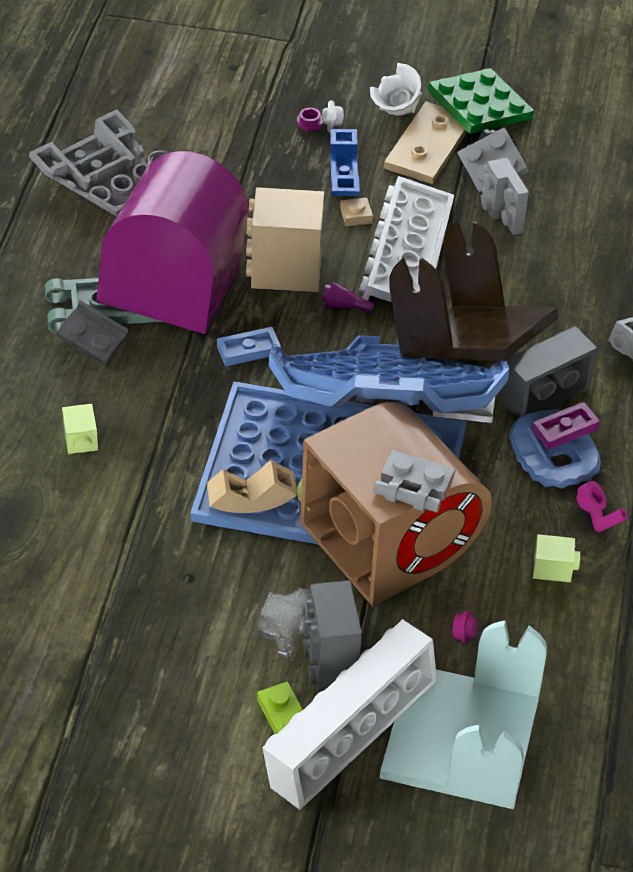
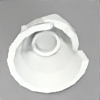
[370,63,422,116]

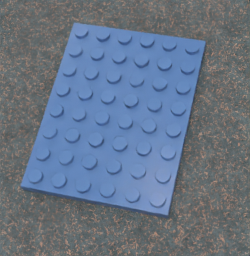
[190,381,467,544]

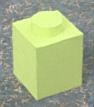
[62,404,98,454]
[533,534,580,582]

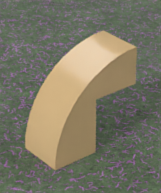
[207,460,298,513]

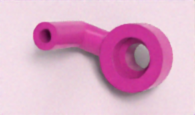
[577,481,628,532]

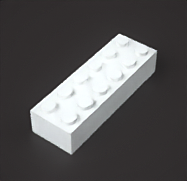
[262,619,437,810]

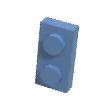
[217,327,281,366]

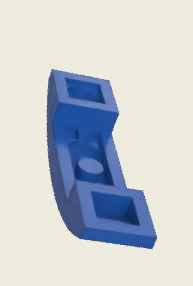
[330,129,360,196]

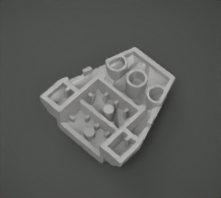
[29,109,149,216]

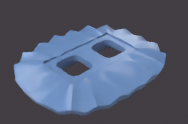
[508,409,601,489]

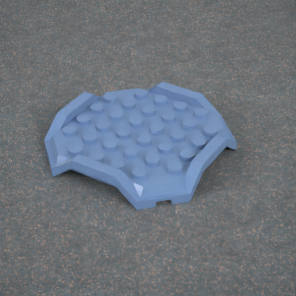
[269,335,509,413]

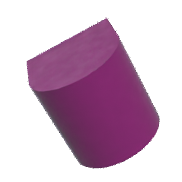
[96,151,248,334]

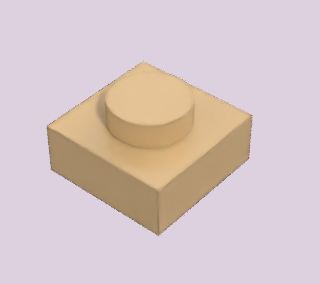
[340,198,373,227]

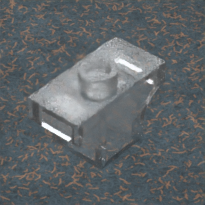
[259,587,310,659]

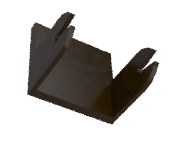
[389,221,558,361]

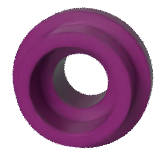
[297,108,323,132]

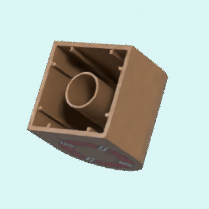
[300,402,492,607]

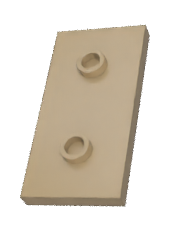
[384,101,467,184]

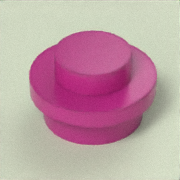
[453,611,478,644]

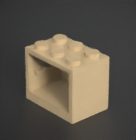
[246,187,324,292]

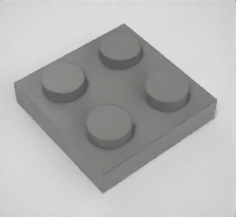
[457,127,529,196]

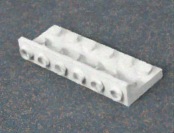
[358,176,454,302]

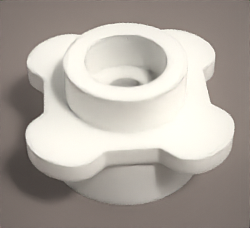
[322,100,344,132]

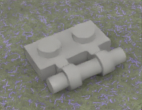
[373,450,455,513]

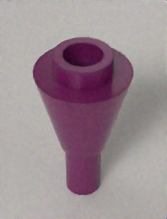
[321,281,374,313]

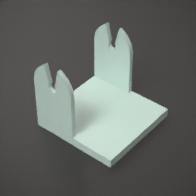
[380,620,547,809]

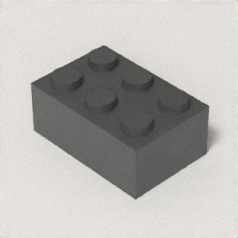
[499,326,597,419]
[303,580,362,694]

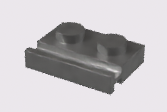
[57,300,129,366]

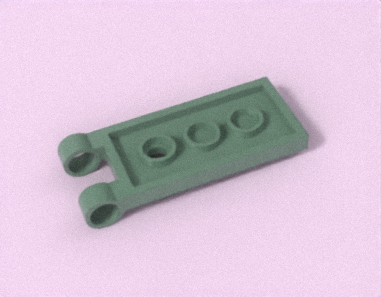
[45,278,163,334]

